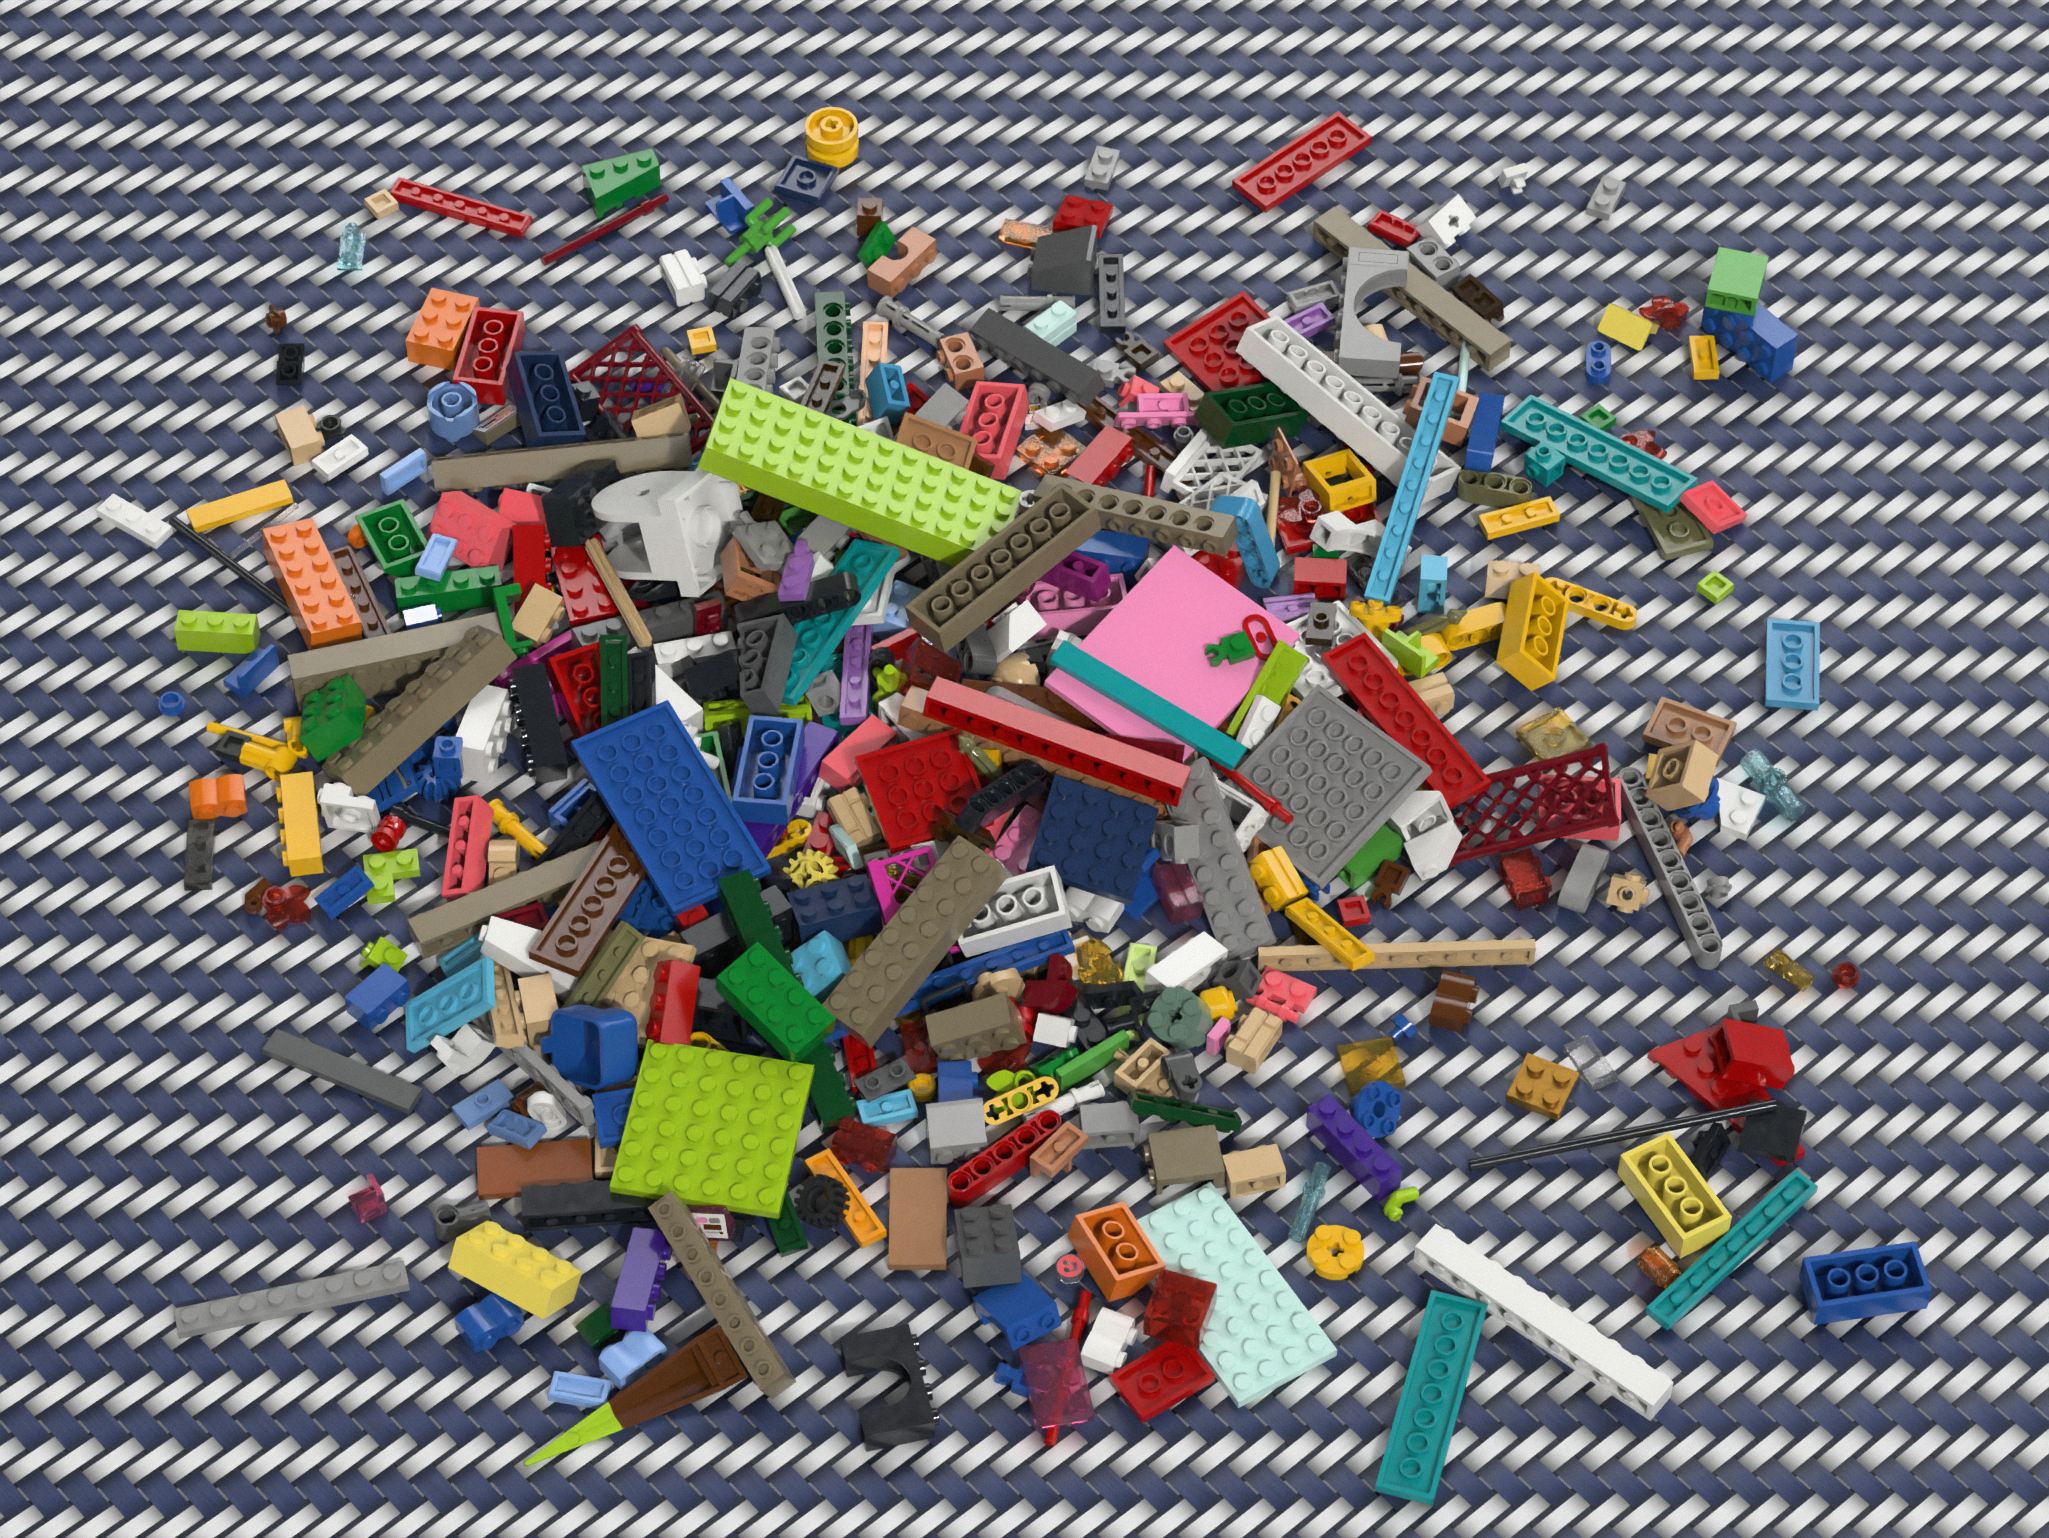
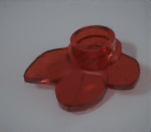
[1638,295,1689,329]
[1619,430,1667,460]
[1278,486,1324,523]
[262,885,311,930]
[977,1035,1031,1076]

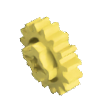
[783,849,840,892]

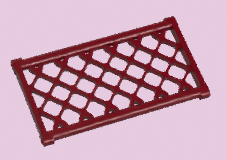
[568,324,714,472]
[1448,742,1620,868]

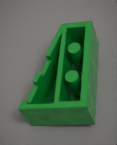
[582,148,661,219]

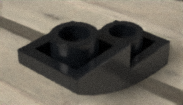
[276,343,306,386]

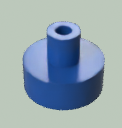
[1389,1012,1418,1041]

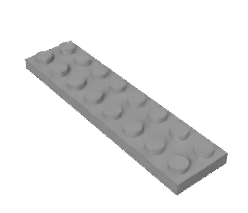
[1165,756,1277,961]

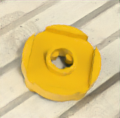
[1306,1225,1364,1280]

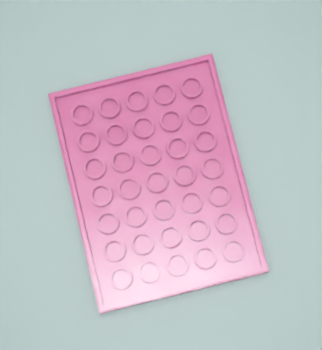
[1044,545,1300,764]

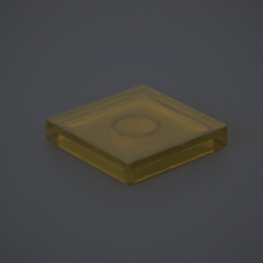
[1516,706,1592,761]
[1337,1036,1406,1097]

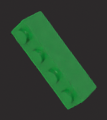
[394,565,502,619]

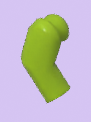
[1384,1186,1419,1221]

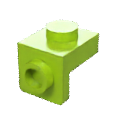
[359,936,408,972]

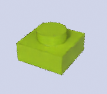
[1696,570,1734,604]

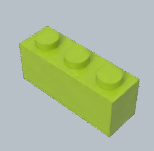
[174,610,261,654]

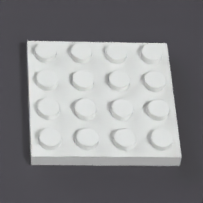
[1286,600,1398,700]

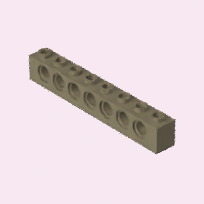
[1033,474,1238,556]
[648,1191,796,1399]

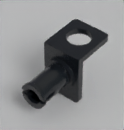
[1105,990,1161,1042]

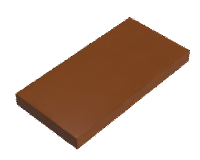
[477,1138,593,1200]

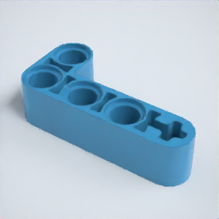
[1209,496,1280,589]

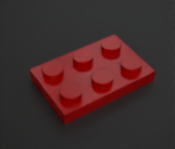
[1109,1333,1215,1424]

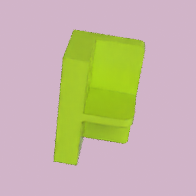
[1382,628,1439,679]

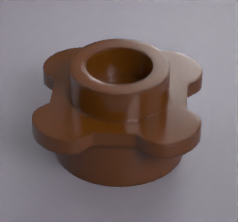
[265,304,287,334]

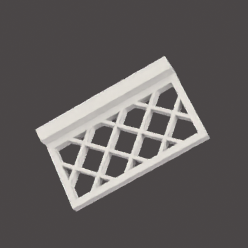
[1160,428,1263,501]
[1169,471,1265,557]

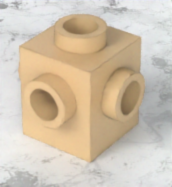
[1606,872,1650,913]

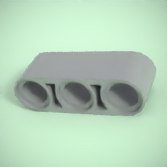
[1557,843,1610,914]

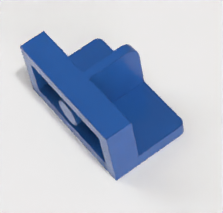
[705,177,754,234]

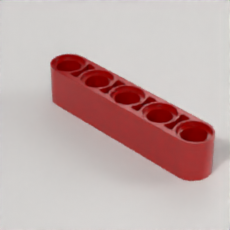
[947,1110,1061,1208]

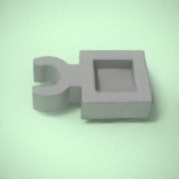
[1092,359,1136,388]

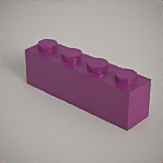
[1038,551,1112,603]

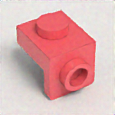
[1117,375,1160,407]

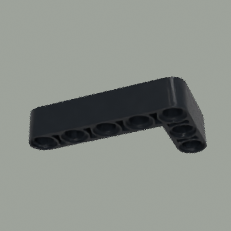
[956,761,1054,833]

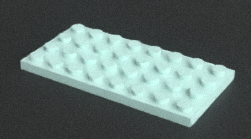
[1137,1182,1337,1408]

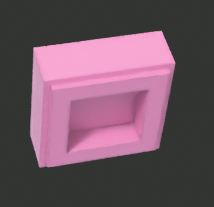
[1206,1017,1231,1056]

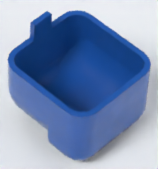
[540,1004,638,1090]

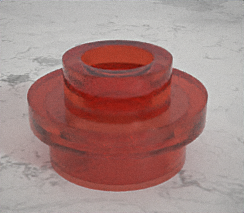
[1832,962,1860,989]

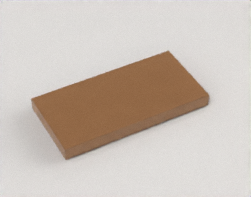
[888,1168,947,1270]

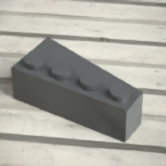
[737,614,798,716]

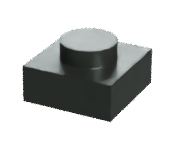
[215,730,252,763]

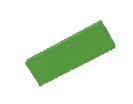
[1055,1030,1130,1092]

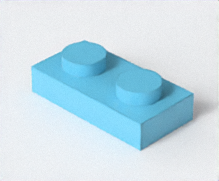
[856,1089,918,1130]

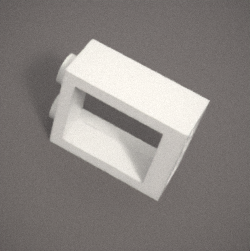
[1215,778,1269,852]

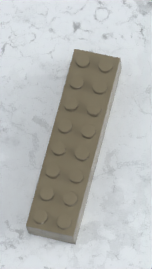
[905,483,1101,653]
[287,612,504,713]
[321,625,518,797]
[822,835,1008,1049]

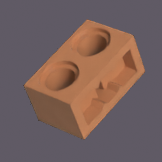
[936,332,984,391]

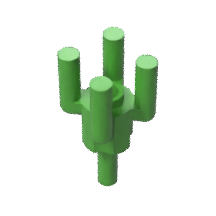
[724,197,796,268]

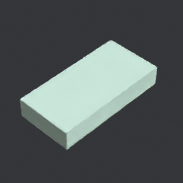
[829,824,864,870]

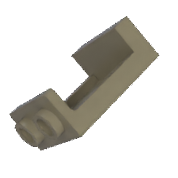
[1143,1125,1225,1195]

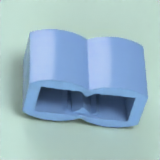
[599,1328,667,1391]

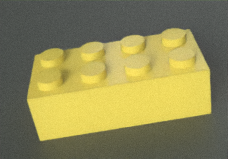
[1617,1132,1732,1258]
[448,1220,582,1320]

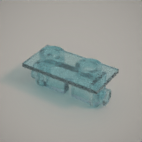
[337,223,366,270]

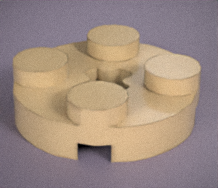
[971,968,1025,1003]

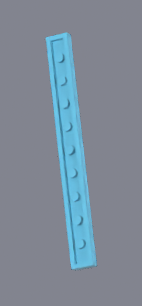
[1364,371,1460,606]

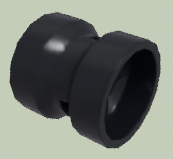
[868,647,896,682]

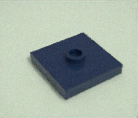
[774,155,839,206]

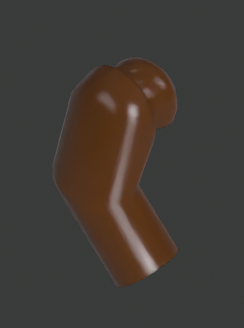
[244,878,273,914]

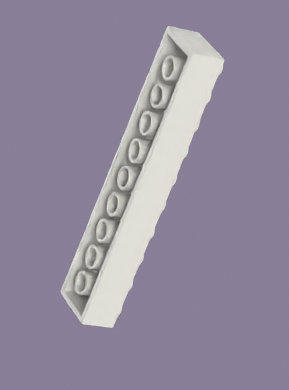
[1236,315,1461,505]

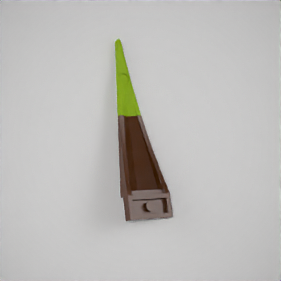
[523,1325,748,1466]

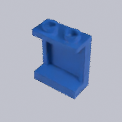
[972,1272,1062,1351]

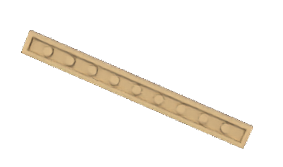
[1257,938,1536,972]

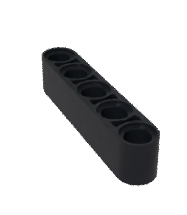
[732,572,861,636]

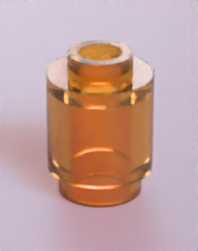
[1638,1246,1681,1289]

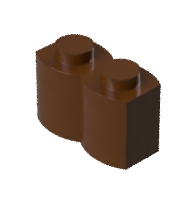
[1429,970,1480,1033]

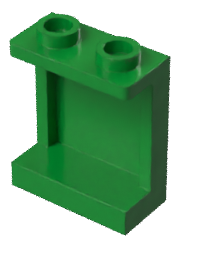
[492,583,533,660]

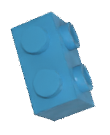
[865,362,910,424]

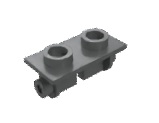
[854,1057,917,1103]

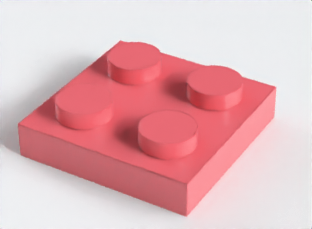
[1680,480,1748,534]

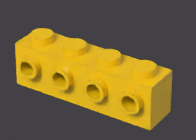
[276,771,324,877]

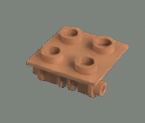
[1268,427,1307,499]

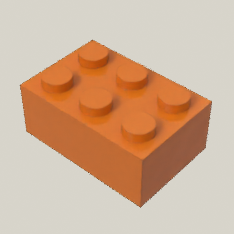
[405,288,480,371]

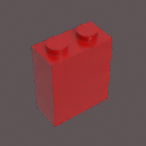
[1711,1018,1795,1090]

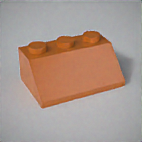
[1068,1201,1166,1302]

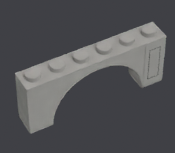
[1334,247,1409,379]

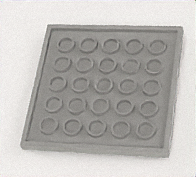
[1223,684,1433,889]

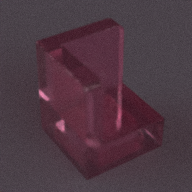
[348,1173,387,1224]

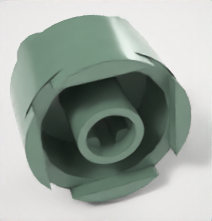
[1148,987,1213,1051]

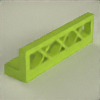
[1226,639,1309,740]
[703,694,812,739]

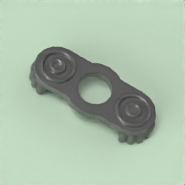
[826,388,866,420]

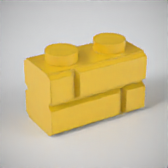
[1248,846,1309,912]

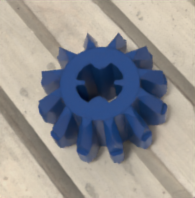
[416,759,461,804]

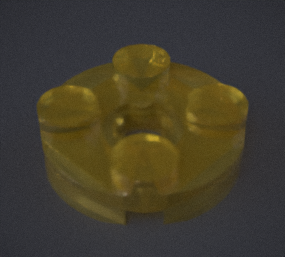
[1076,938,1123,985]

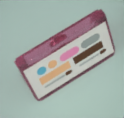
[687,1205,737,1241]

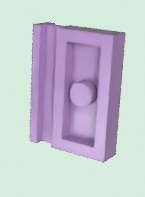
[1263,593,1318,624]

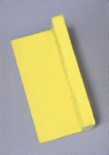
[1597,303,1660,351]

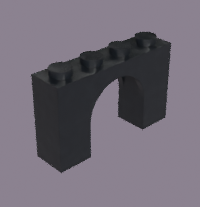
[840,1323,940,1452]

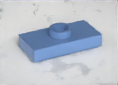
[452,1079,515,1131]
[486,1108,548,1150]

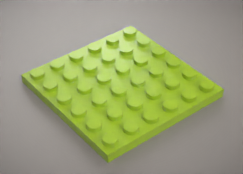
[609,1039,815,1219]

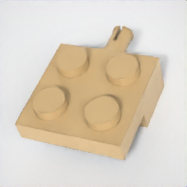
[1113,1037,1174,1099]

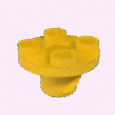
[1349,600,1403,642]

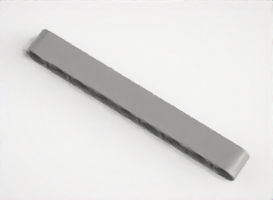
[1618,767,1723,970]

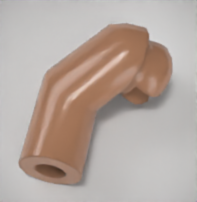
[1669,819,1693,858]

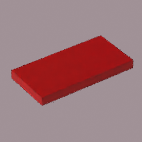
[1276,496,1383,555]

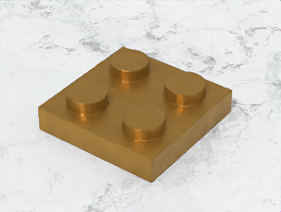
[1506,1053,1580,1121]

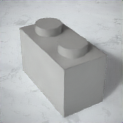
[1079,1100,1140,1149]

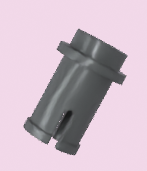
[1173,426,1194,455]

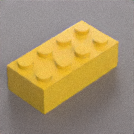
[1496,571,1570,691]

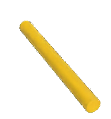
[207,721,309,759]

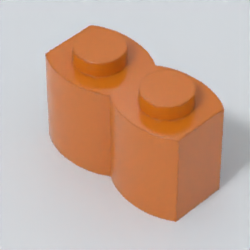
[189,774,248,821]

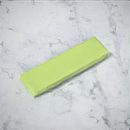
[1115,943,1157,1041]

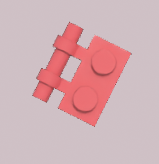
[1246,966,1317,1024]

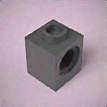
[1213,959,1263,1000]

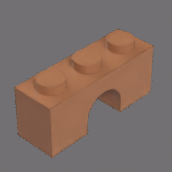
[867,226,937,299]

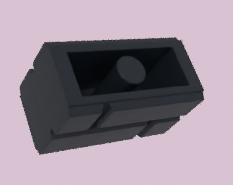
[708,261,762,319]

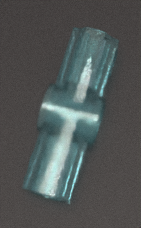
[1740,749,1806,822]

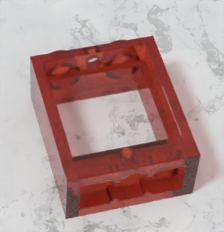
[897,637,962,697]

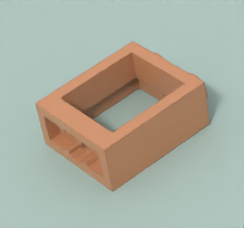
[1402,376,1479,447]
[720,536,782,602]

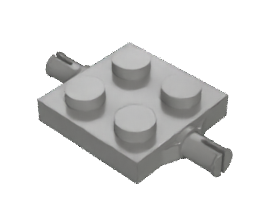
[732,510,795,575]

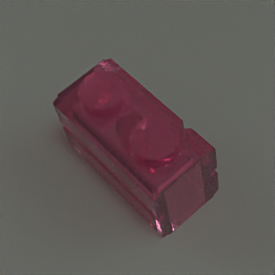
[1151,862,1204,924]

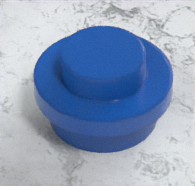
[158,691,185,716]

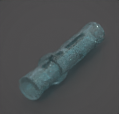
[1288,1162,1331,1243]

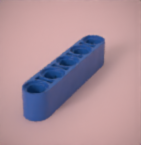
[1464,392,1505,473]

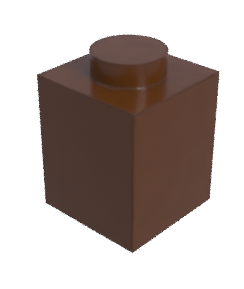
[857,198,883,236]

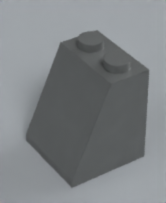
[1027,225,1097,296]

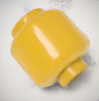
[1199,986,1238,1025]

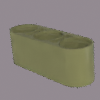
[1457,469,1532,509]

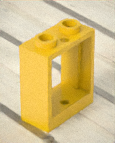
[1303,449,1377,513]

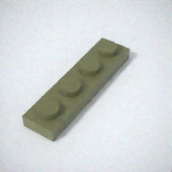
[562,920,646,1008]

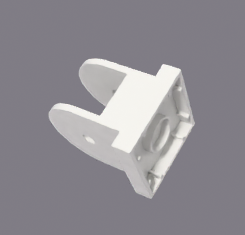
[591,468,744,597]

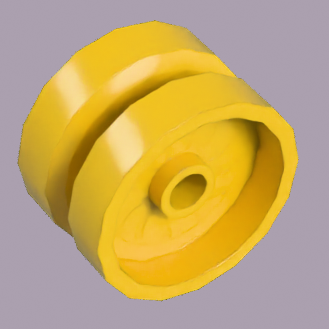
[805,107,859,168]

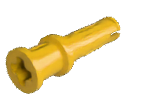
[489,799,548,860]

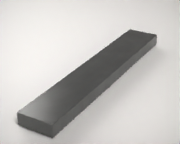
[262,1028,423,1115]

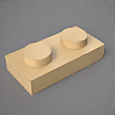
[1159,371,1204,411]

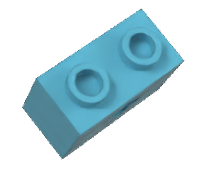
[1417,555,1448,614]

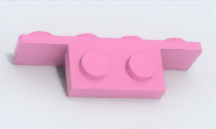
[1114,393,1202,429]

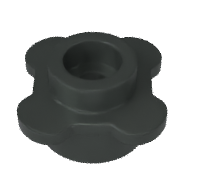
[317,415,346,440]

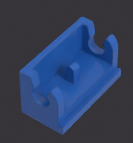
[548,778,596,834]

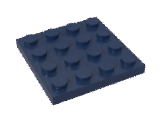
[1025,775,1159,906]

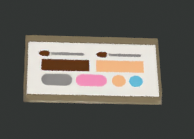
[472,404,521,446]

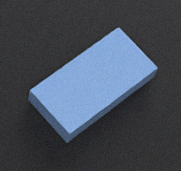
[380,448,428,496]
[415,533,458,582]
[547,1371,612,1409]

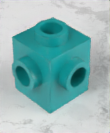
[1523,441,1566,487]

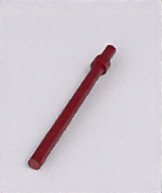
[540,193,669,266]

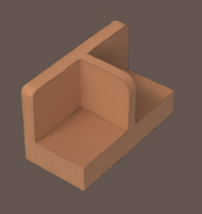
[1030,1121,1089,1179]

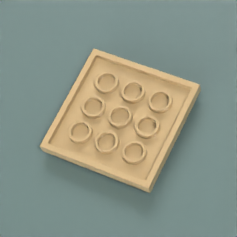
[578,930,697,1049]

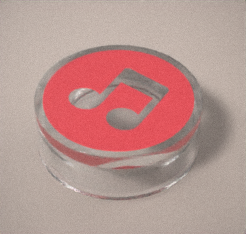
[1055,1254,1084,1284]

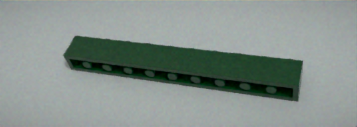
[717,869,857,1134]

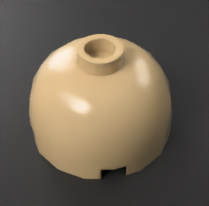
[990,652,1040,687]

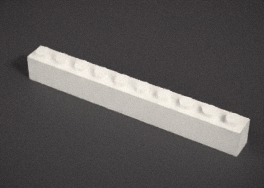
[1413,1224,1673,1421]

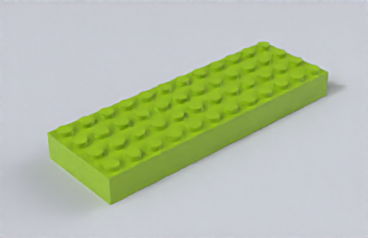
[697,378,1022,567]

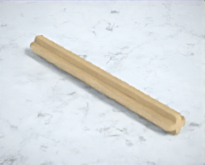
[585,538,652,648]

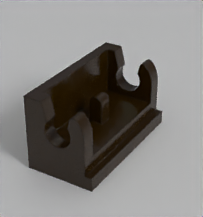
[1451,273,1504,324]
[930,810,997,852]

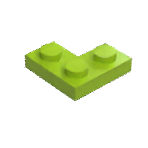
[363,848,420,905]

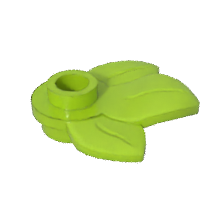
[986,1070,1037,1117]

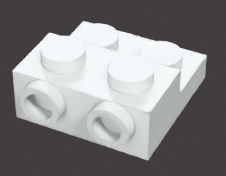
[317,782,381,834]

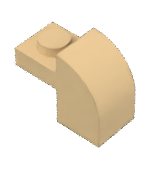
[488,840,520,886]

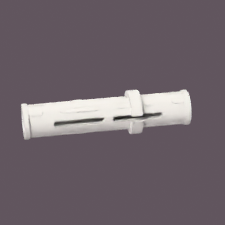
[1021,1079,1105,1123]

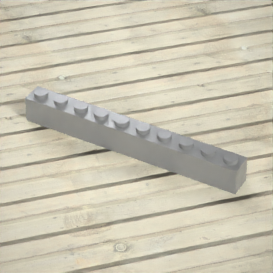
[794,382,969,561]

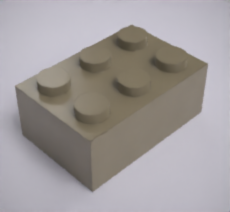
[925,992,1027,1062]

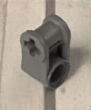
[1160,1050,1202,1103]

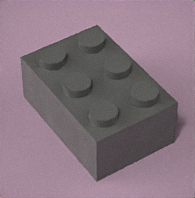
[954,1204,1022,1288]

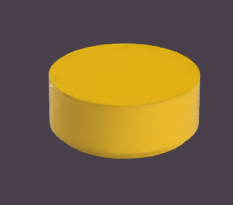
[908,1073,936,1102]

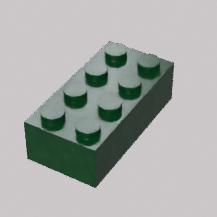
[1194,382,1309,449]

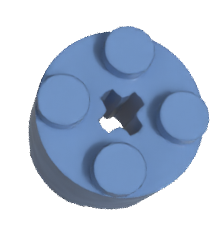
[427,381,480,442]

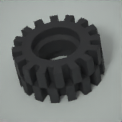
[794,1174,850,1230]

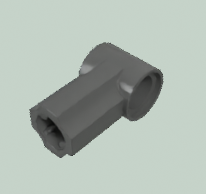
[434,1200,492,1242]

